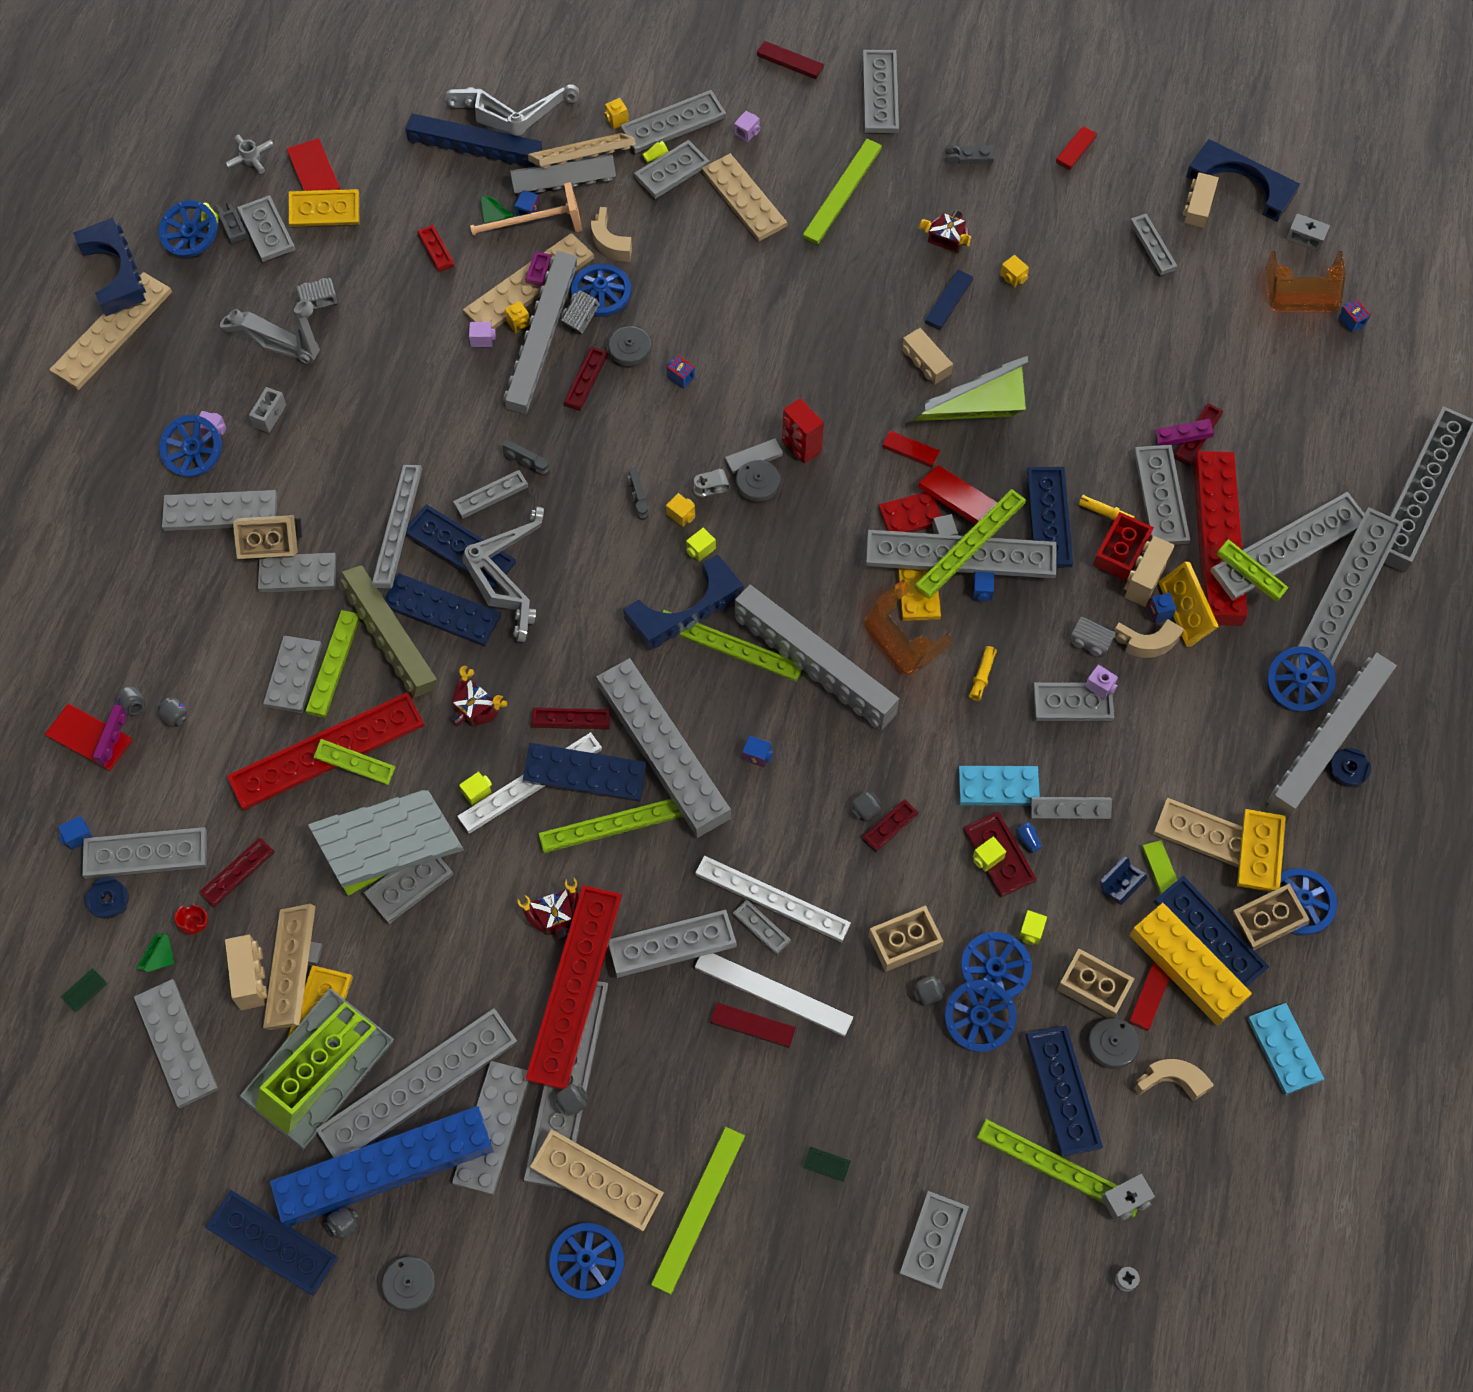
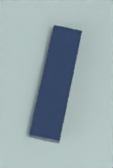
[925,270,973,330]

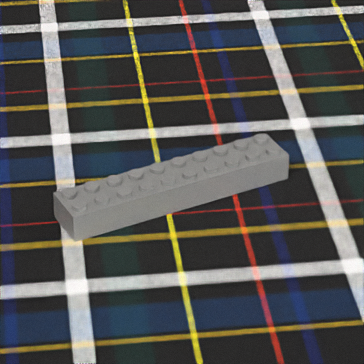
[1384,406,1473,573]
[735,585,899,731]
[1266,653,1397,824]
[596,658,731,838]

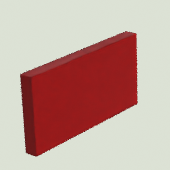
[286,138,341,191]
[918,465,997,524]
[45,703,133,771]

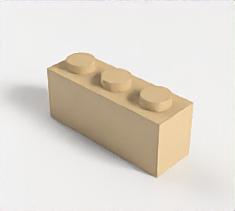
[1183,173,1219,228]
[902,328,953,385]

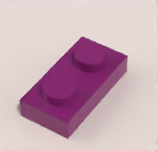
[525,251,553,286]

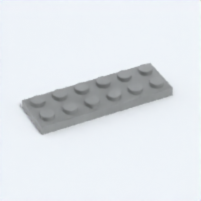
[863,50,899,133]
[620,90,726,154]
[1134,445,1190,545]
[162,490,277,531]
[82,827,207,879]
[609,910,737,978]
[134,979,219,1108]
[452,1061,529,1196]

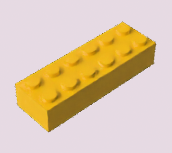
[1129,903,1252,1027]

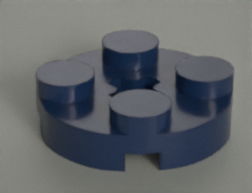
[1330,748,1371,787]
[86,878,129,919]

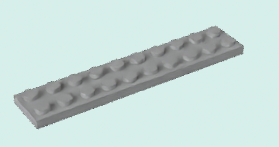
[1210,492,1365,601]
[1287,507,1404,686]
[866,530,1056,578]
[524,981,608,1189]
[315,1008,518,1158]

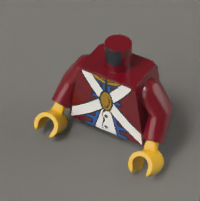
[919,211,971,253]
[450,666,507,727]
[516,877,579,941]

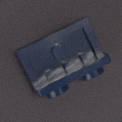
[1100,856,1147,905]

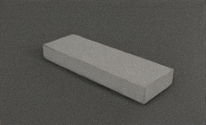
[725,439,783,475]
[733,900,791,956]

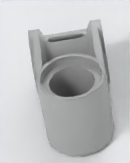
[693,469,730,498]

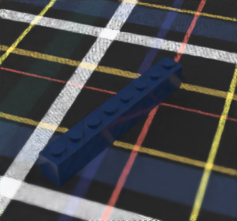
[405,113,543,167]

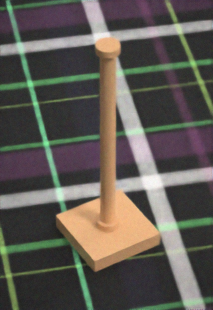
[470,182,582,236]

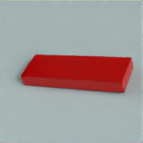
[1056,126,1097,170]
[417,225,455,272]
[882,430,940,468]

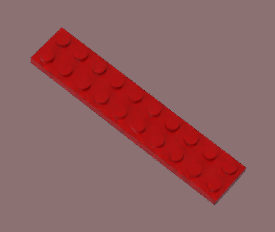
[227,692,424,811]
[525,885,622,1090]

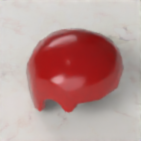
[174,904,208,935]

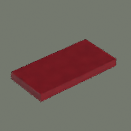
[963,812,1037,898]

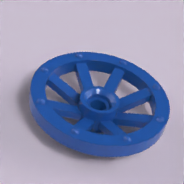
[159,200,217,258]
[571,264,631,316]
[159,415,222,477]
[1267,646,1336,712]
[1267,868,1337,936]
[961,932,1032,1001]
[945,980,1017,1052]
[549,1223,624,1300]

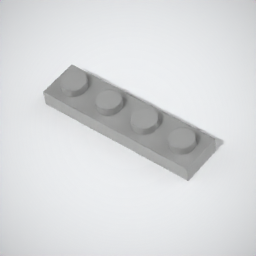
[1130,213,1177,276]
[453,470,528,519]
[1031,797,1112,819]

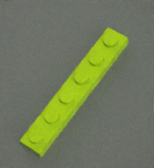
[306,610,360,718]

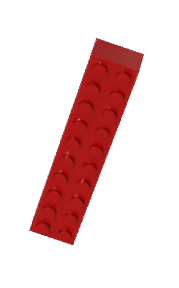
[1193,451,1248,626]

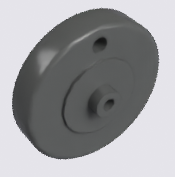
[608,326,651,366]
[736,460,780,502]
[1088,1018,1139,1069]
[382,1257,436,1312]

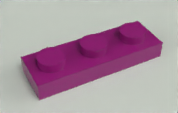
[1155,419,1214,446]
[93,705,127,767]

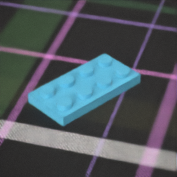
[958,766,1040,806]
[1247,1003,1324,1095]

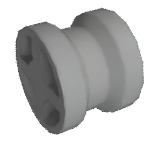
[1115,1267,1140,1292]

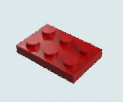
[878,492,942,533]

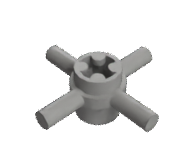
[225,135,274,174]

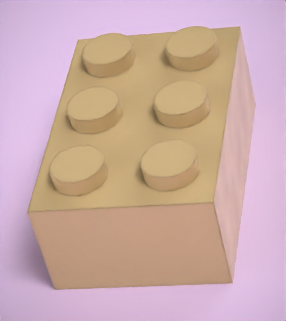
[233,515,298,559]
[1124,536,1175,607]
[1233,883,1310,950]
[869,906,943,972]
[225,934,268,1010]
[1057,949,1135,1018]

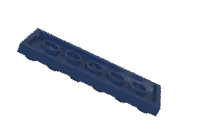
[1027,467,1073,567]
[406,504,516,590]
[384,573,501,647]
[523,743,647,802]
[1153,875,1269,987]
[1025,1026,1103,1157]
[205,1190,339,1297]

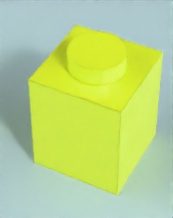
[686,528,716,562]
[459,771,492,807]
[973,836,1006,872]
[1018,910,1047,945]

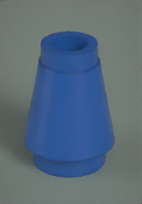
[1016,822,1042,853]

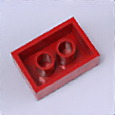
[782,398,824,463]
[1093,512,1154,582]

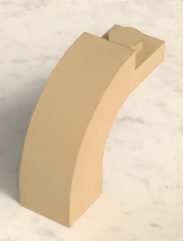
[591,207,632,262]
[1114,619,1184,658]
[1134,1059,1214,1101]

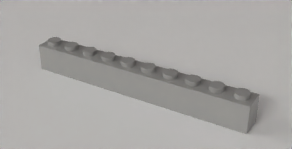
[503,251,577,414]

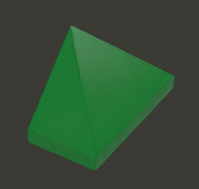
[481,196,515,223]
[136,933,174,972]

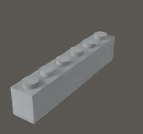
[510,154,616,195]

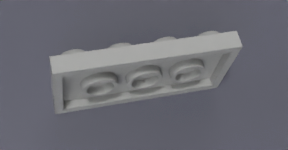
[634,140,709,199]
[237,195,295,262]
[258,553,336,592]
[263,636,322,713]
[1033,683,1114,721]
[364,858,454,924]
[899,1191,969,1291]

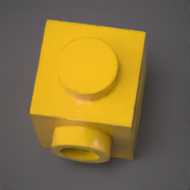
[604,98,628,129]
[1000,255,1029,288]
[504,301,530,333]
[666,493,695,527]

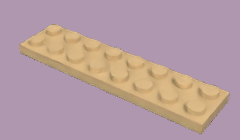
[463,233,594,329]
[49,272,172,390]

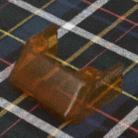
[1265,251,1346,311]
[864,579,953,676]

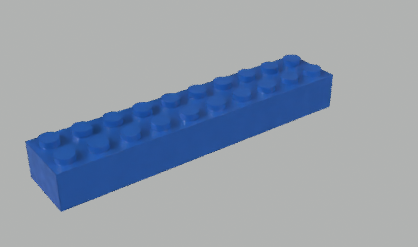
[270,1106,494,1228]

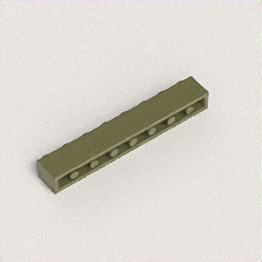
[339,565,437,698]

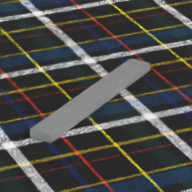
[372,465,422,588]

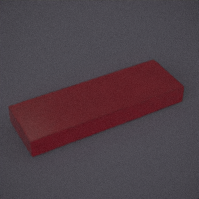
[862,799,919,853]

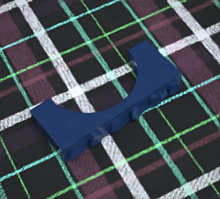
[1186,139,1300,222]
[73,217,146,316]
[623,555,744,651]

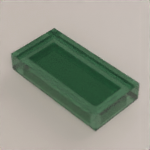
[61,968,108,1013]
[803,1146,851,1182]

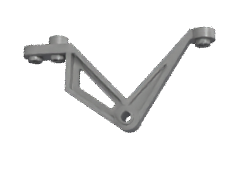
[444,84,580,136]
[220,299,320,364]
[462,507,544,642]

